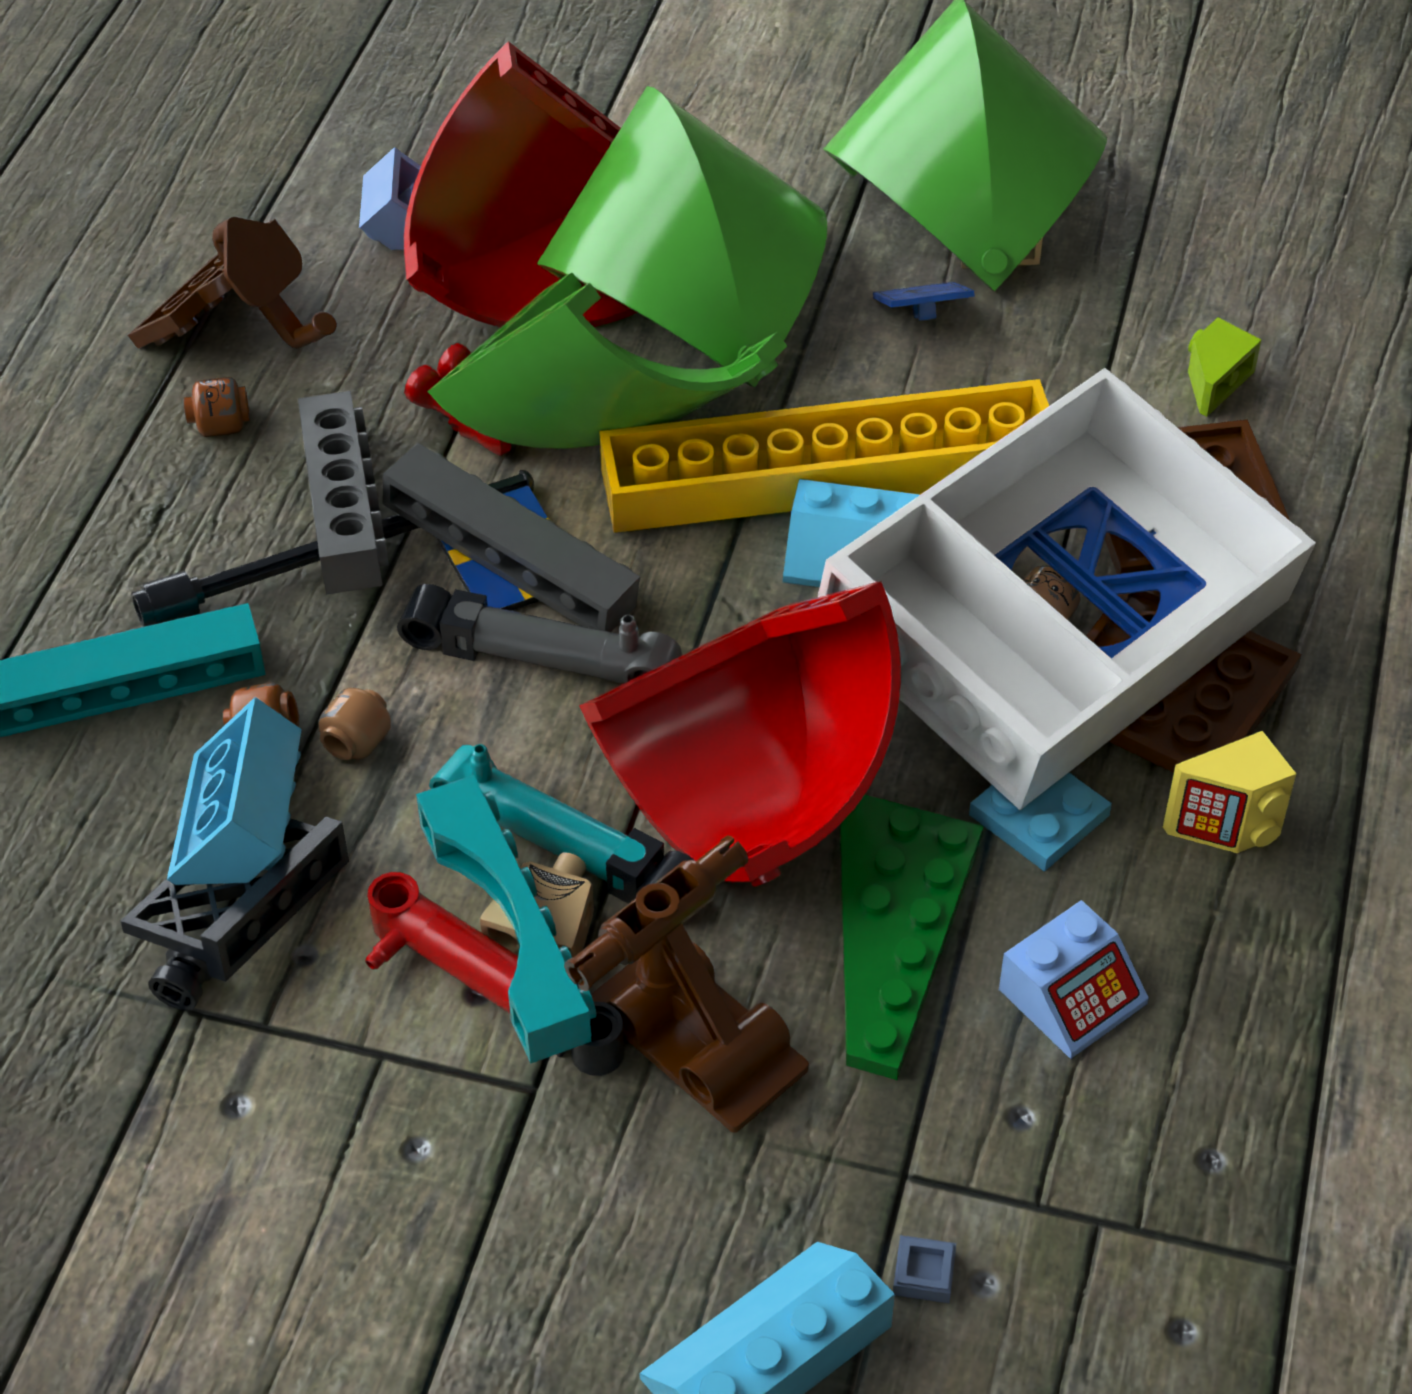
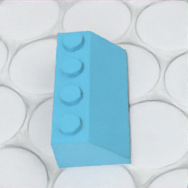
[783,479,919,587]
[167,697,302,885]
[640,1242,895,1394]

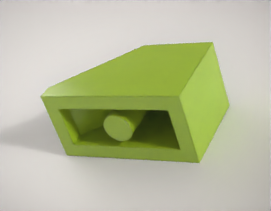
[1188,317,1261,417]

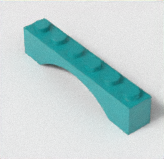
[416,775,597,1064]

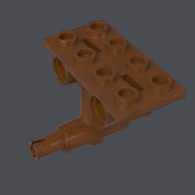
[564,835,809,1133]

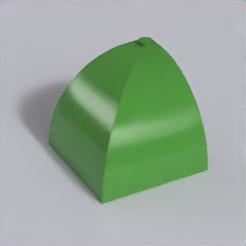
[823,0,1107,291]
[537,86,827,387]
[427,272,787,449]

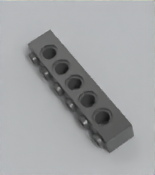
[298,391,389,595]

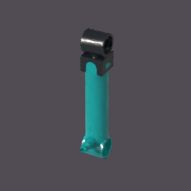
[429,744,695,903]

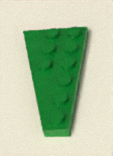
[840,794,983,1080]

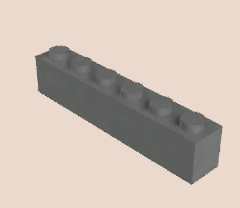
[383,443,640,632]

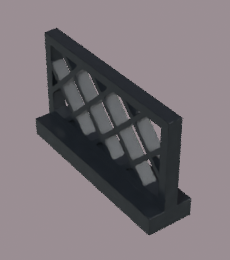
[120,817,349,982]

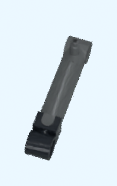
[397,584,682,683]

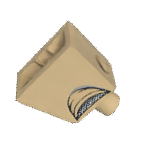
[480,853,594,958]

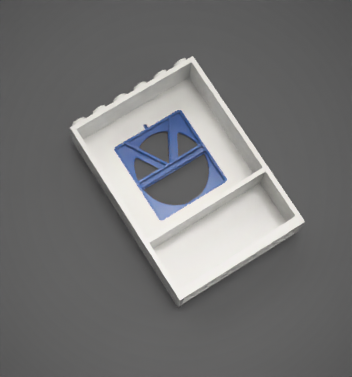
[818,368,1316,810]

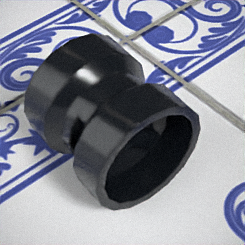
[148,949,212,1011]

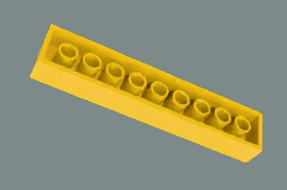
[599,379,1049,533]

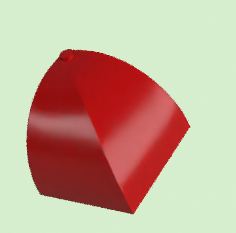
[404,41,637,327]
[579,581,901,887]

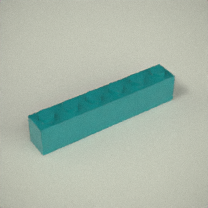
[0,603,266,737]

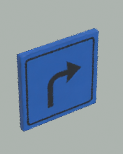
[873,282,975,321]

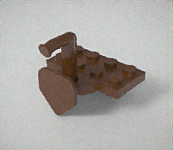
[127,217,337,349]

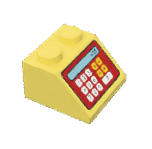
[1163,731,1296,853]

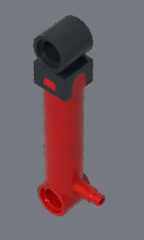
[365,872,624,1076]

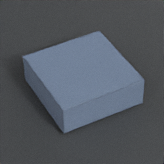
[893,1235,956,1303]

